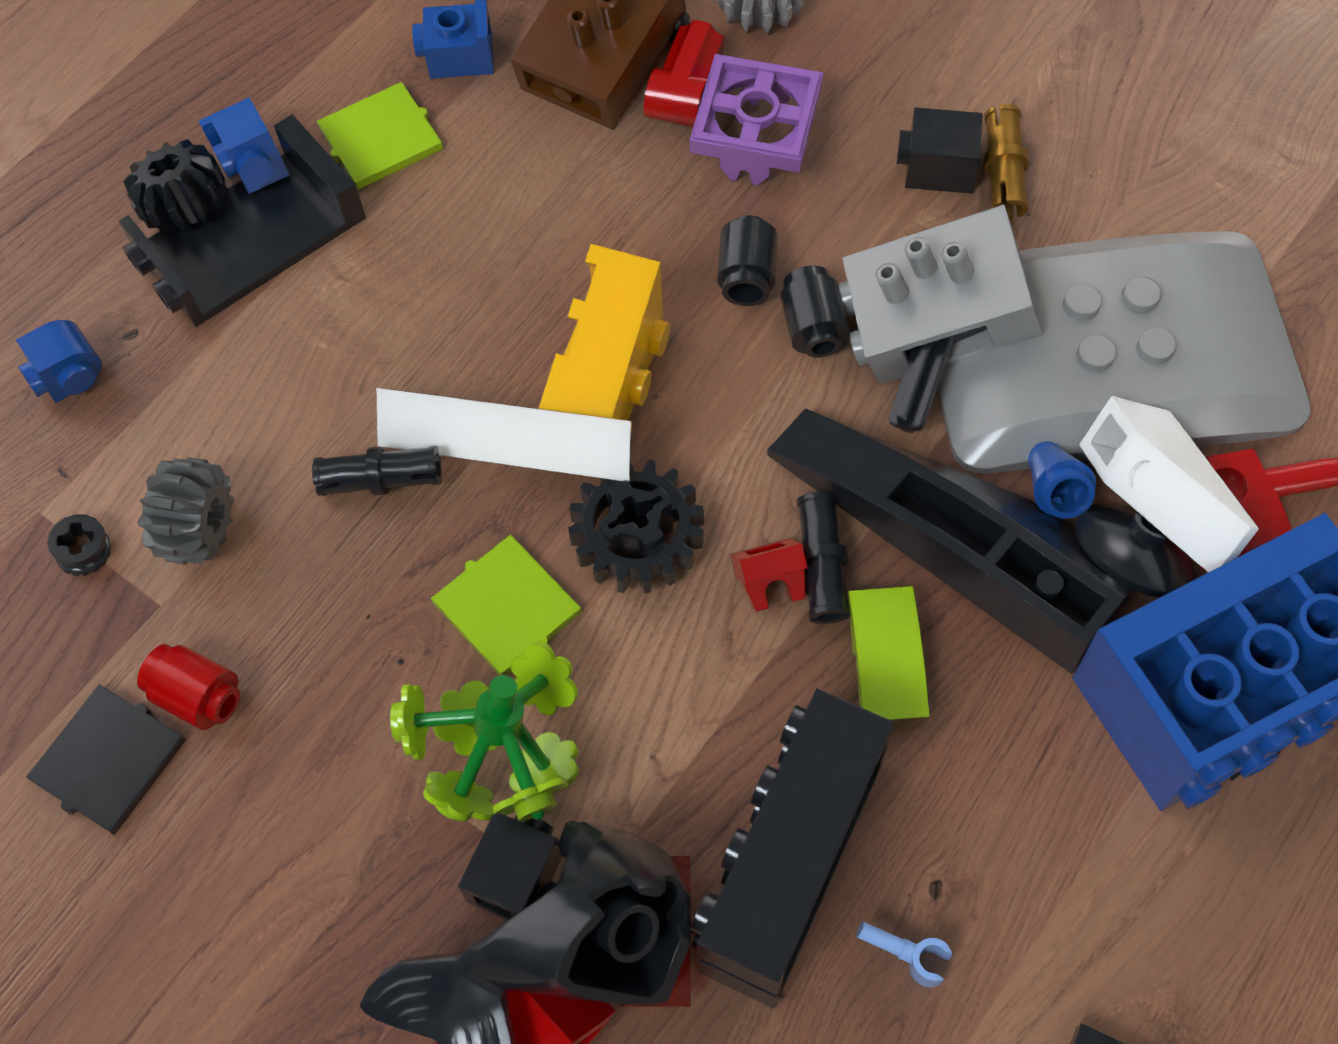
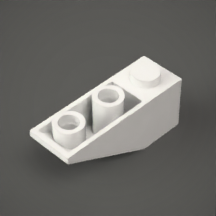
[1079,396,1259,573]

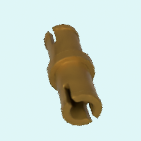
[983,103,1030,220]

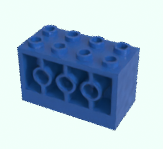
[1072,513,1338,812]

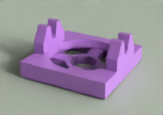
[689,54,824,185]

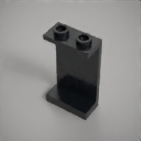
[119,114,366,327]

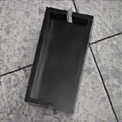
[691,688,895,1009]

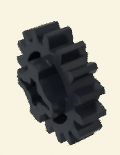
[568,460,704,594]

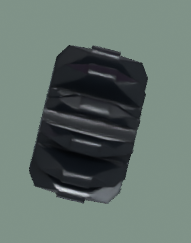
[123,139,228,234]

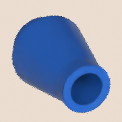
[1028,441,1096,519]

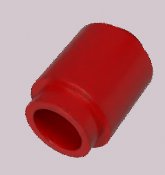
[137,644,240,730]

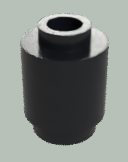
[717,215,778,306]
[780,265,850,358]

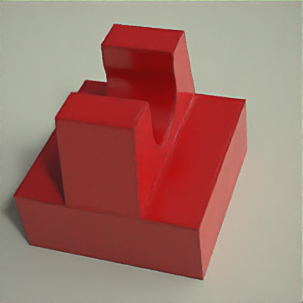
[730,538,808,612]

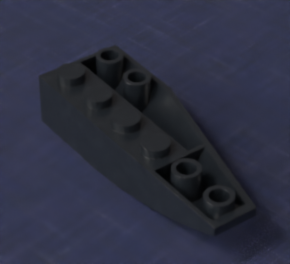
[767,408,1137,674]

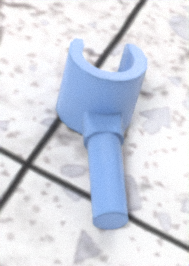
[856,921,952,988]

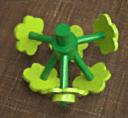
[390,641,579,821]

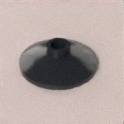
[1075,504,1193,598]

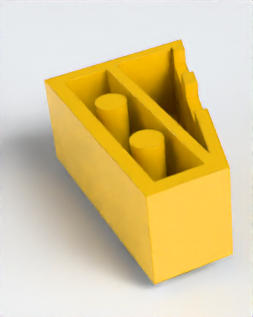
[538,244,671,432]

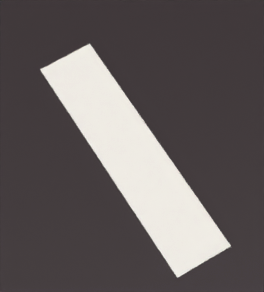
[376,388,631,482]

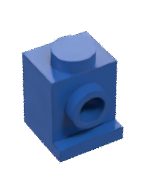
[412,0,494,79]
[199,97,289,194]

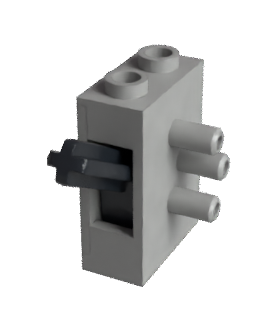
[838,205,1043,433]

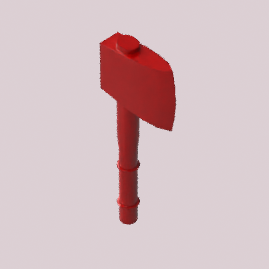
[1198,448,1338,570]

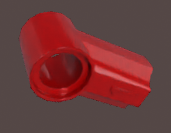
[643,19,724,128]

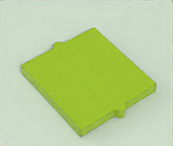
[317,82,443,190]
[431,534,582,676]

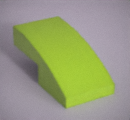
[847,586,930,720]

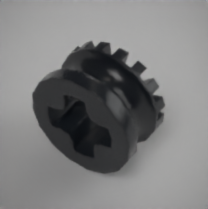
[47,514,111,576]

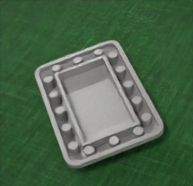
[937,231,1311,474]

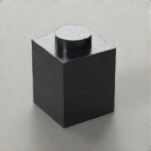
[896,107,983,194]
[458,814,563,920]

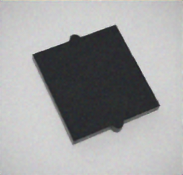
[26,684,186,835]

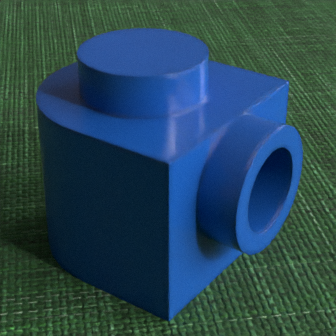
[16,320,102,404]

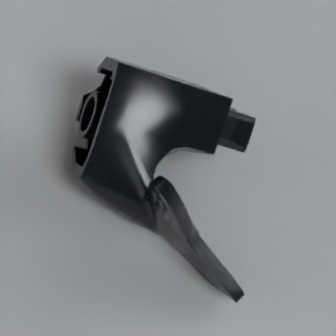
[359,821,691,1044]

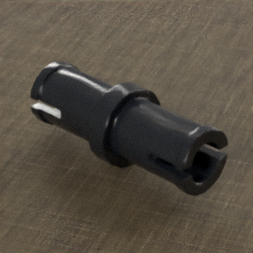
[312,446,442,496]
[797,491,850,624]

